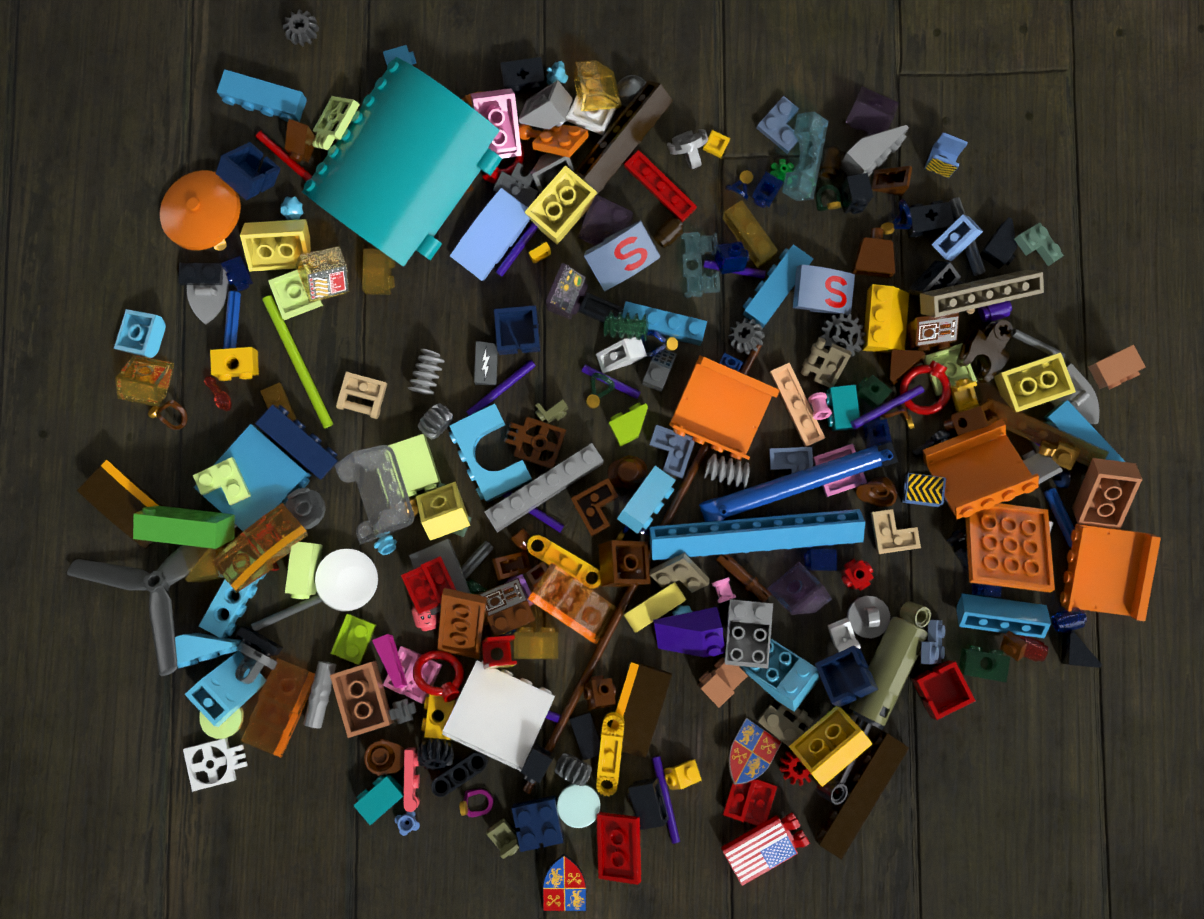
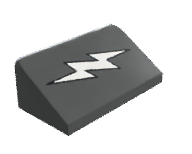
[474,341,498,385]

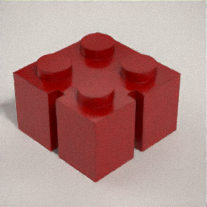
[911,660,975,720]

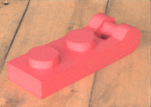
[404,747,420,812]

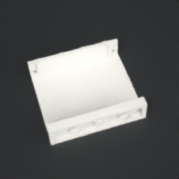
[442,660,555,771]

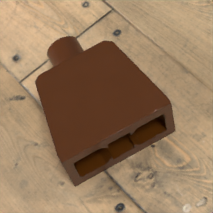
[851,228,895,278]
[944,399,999,435]

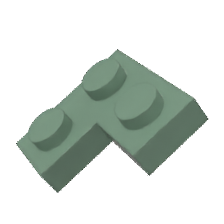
[1014,223,1064,266]

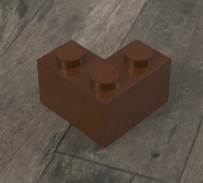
[571,478,618,537]

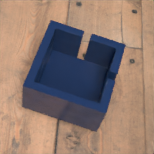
[216,142,281,200]
[494,305,541,355]
[815,645,879,708]
[512,795,564,852]

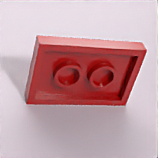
[597,812,641,885]

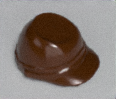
[608,455,648,490]
[856,476,897,507]
[364,739,405,776]

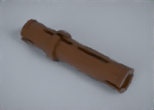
[716,554,772,603]

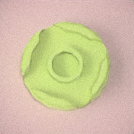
[200,707,244,739]

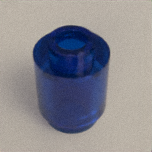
[1052,607,1087,633]

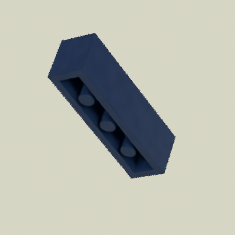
[255,404,339,480]

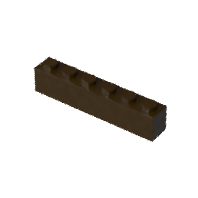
[574,80,673,194]
[816,731,910,860]

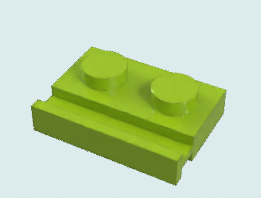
[331,614,376,665]

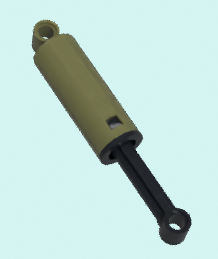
[817,601,931,805]

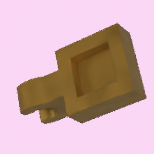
[1038,441,1080,470]

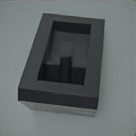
[1061,631,1102,668]

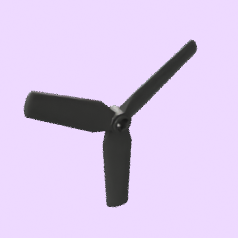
[67,525,237,676]

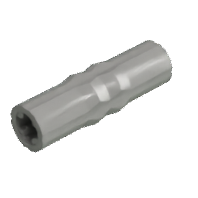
[303,661,336,728]

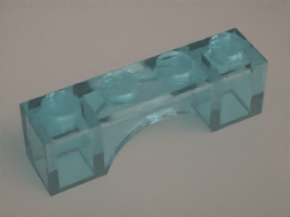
[782,111,828,201]

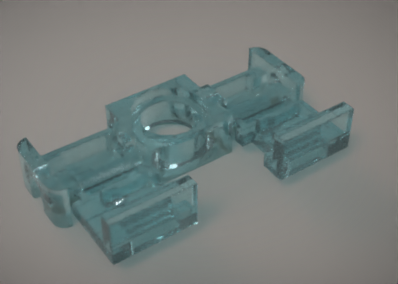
[681,232,720,298]

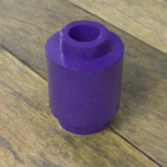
[978,301,1012,323]

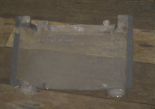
[335,445,414,545]

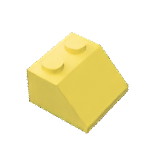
[416,482,470,541]

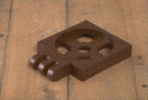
[503,417,567,469]

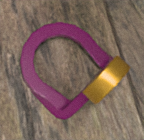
[459,789,494,818]

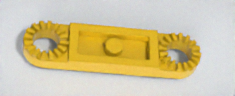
[527,535,601,589]
[596,712,625,796]

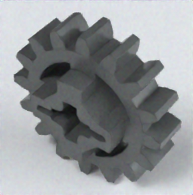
[820,313,866,357]

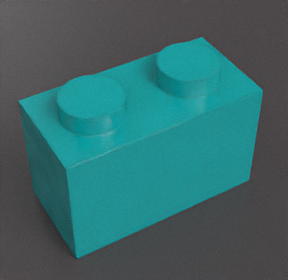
[826,385,861,431]
[353,774,404,825]

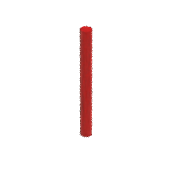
[256,131,312,182]

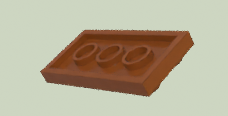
[438,588,487,659]

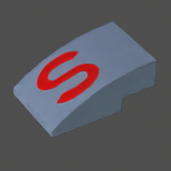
[584,220,660,291]
[793,264,855,316]

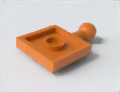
[518,124,588,158]

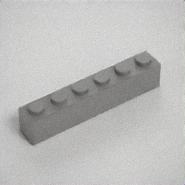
[485,443,604,532]

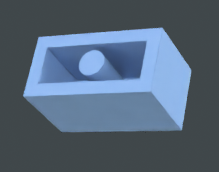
[932,214,983,261]

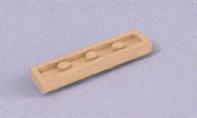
[770,363,825,447]

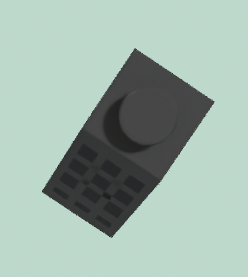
[642,346,677,392]

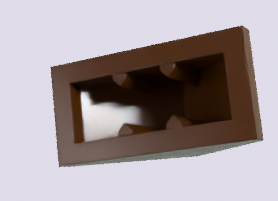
[872,166,912,196]
[890,350,926,385]
[492,551,531,580]

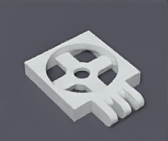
[183,738,248,792]

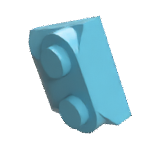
[114,309,166,358]

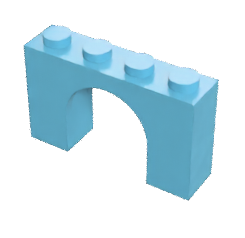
[449,404,533,502]

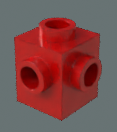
[840,559,874,591]

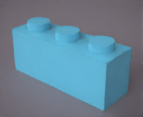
[617,466,676,534]

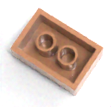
[1072,458,1142,529]
[330,661,394,738]

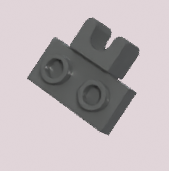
[493,162,539,207]

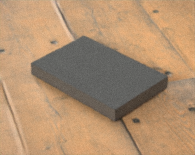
[409,539,471,615]

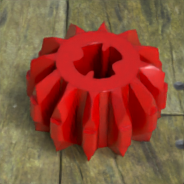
[779,751,812,786]

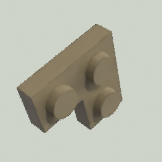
[650,553,709,593]

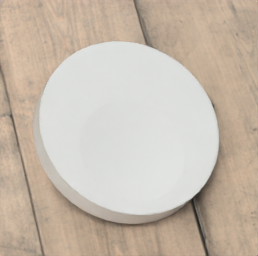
[315,549,378,611]

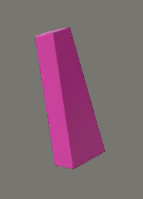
[372,634,408,688]

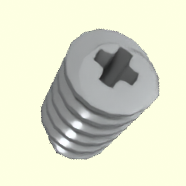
[408,349,445,395]
[704,454,750,489]

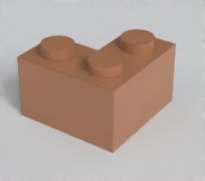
[1088,345,1145,390]
[698,656,748,708]

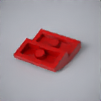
[401,556,456,615]
[723,779,777,826]

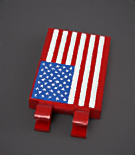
[721,813,810,886]

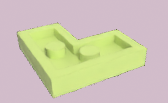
[193,457,251,505]

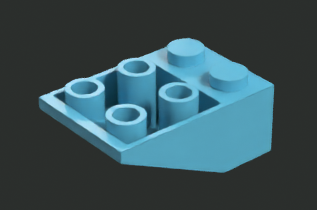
[175,633,245,668]
[740,638,819,712]
[185,651,268,727]

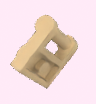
[336,372,387,419]

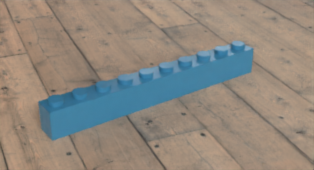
[649,509,865,560]

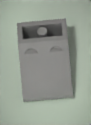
[840,125,909,177]
[725,600,773,669]

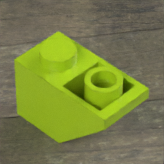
[609,403,648,447]

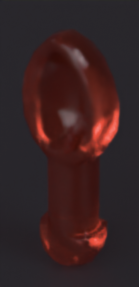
[204,376,232,411]

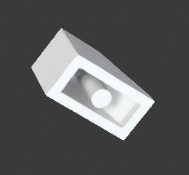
[596,337,647,373]

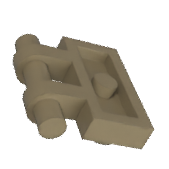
[801,337,851,388]
[757,699,814,747]

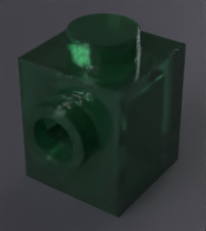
[857,375,892,409]

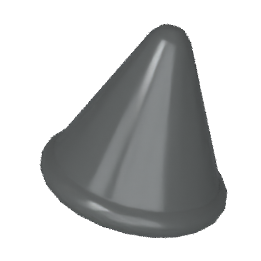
[615,75,646,107]

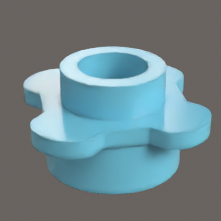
[374,535,397,555]

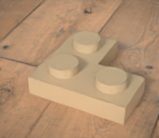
[871,509,921,554]

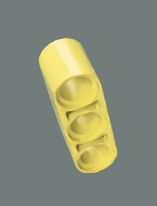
[624,582,687,633]

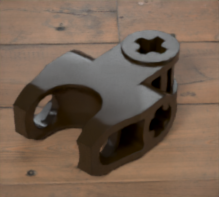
[956,320,1013,383]

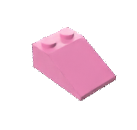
[471,88,522,158]

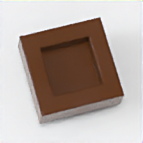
[1000,630,1027,661]

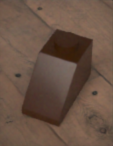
[285,119,315,163]

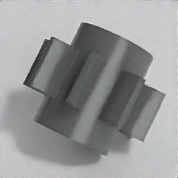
[388,698,417,724]

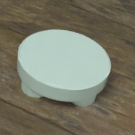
[557,784,600,828]

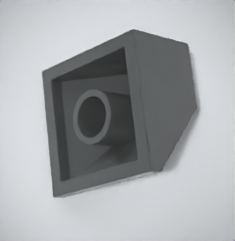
[531,153,575,194]

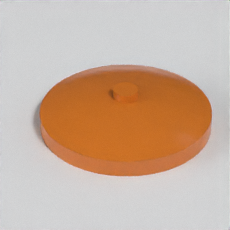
[160,170,241,250]

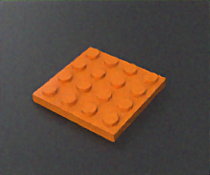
[966,503,1055,593]

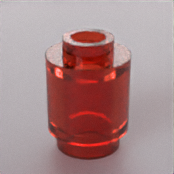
[1020,635,1048,662]

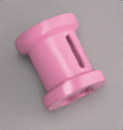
[808,392,832,420]
[712,577,736,603]

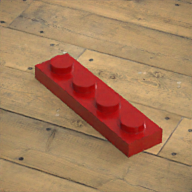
[624,150,697,223]

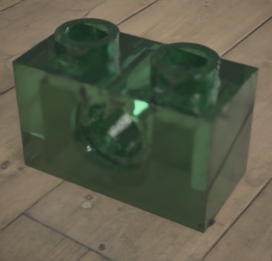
[959,645,1010,683]

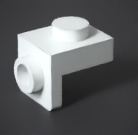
[828,618,861,652]

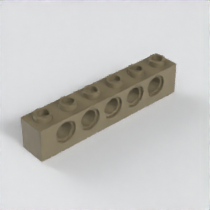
[920,270,1044,317]

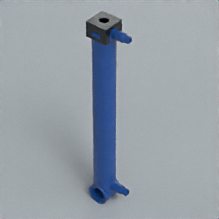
[699,440,898,522]

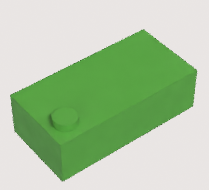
[133,505,235,549]

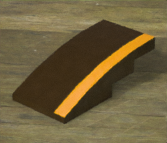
[77,460,162,549]
[610,660,672,759]

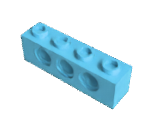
[199,551,268,638]

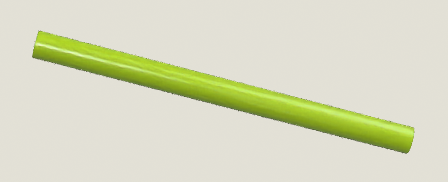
[262,295,333,428]

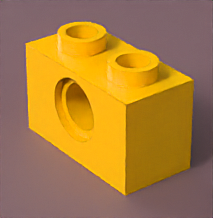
[210,347,259,381]
[421,694,457,740]

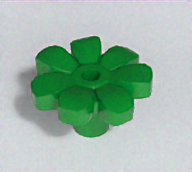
[769,159,796,185]

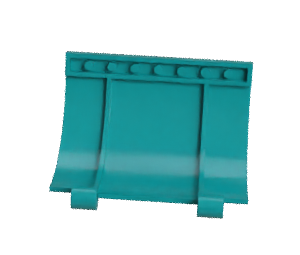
[302,57,502,267]

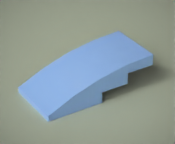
[450,188,530,281]

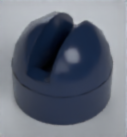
[1054,471,1070,489]

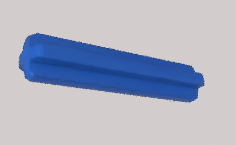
[223,291,241,349]
[1044,488,1075,548]

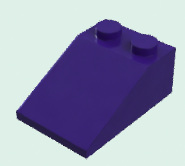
[653,607,725,657]

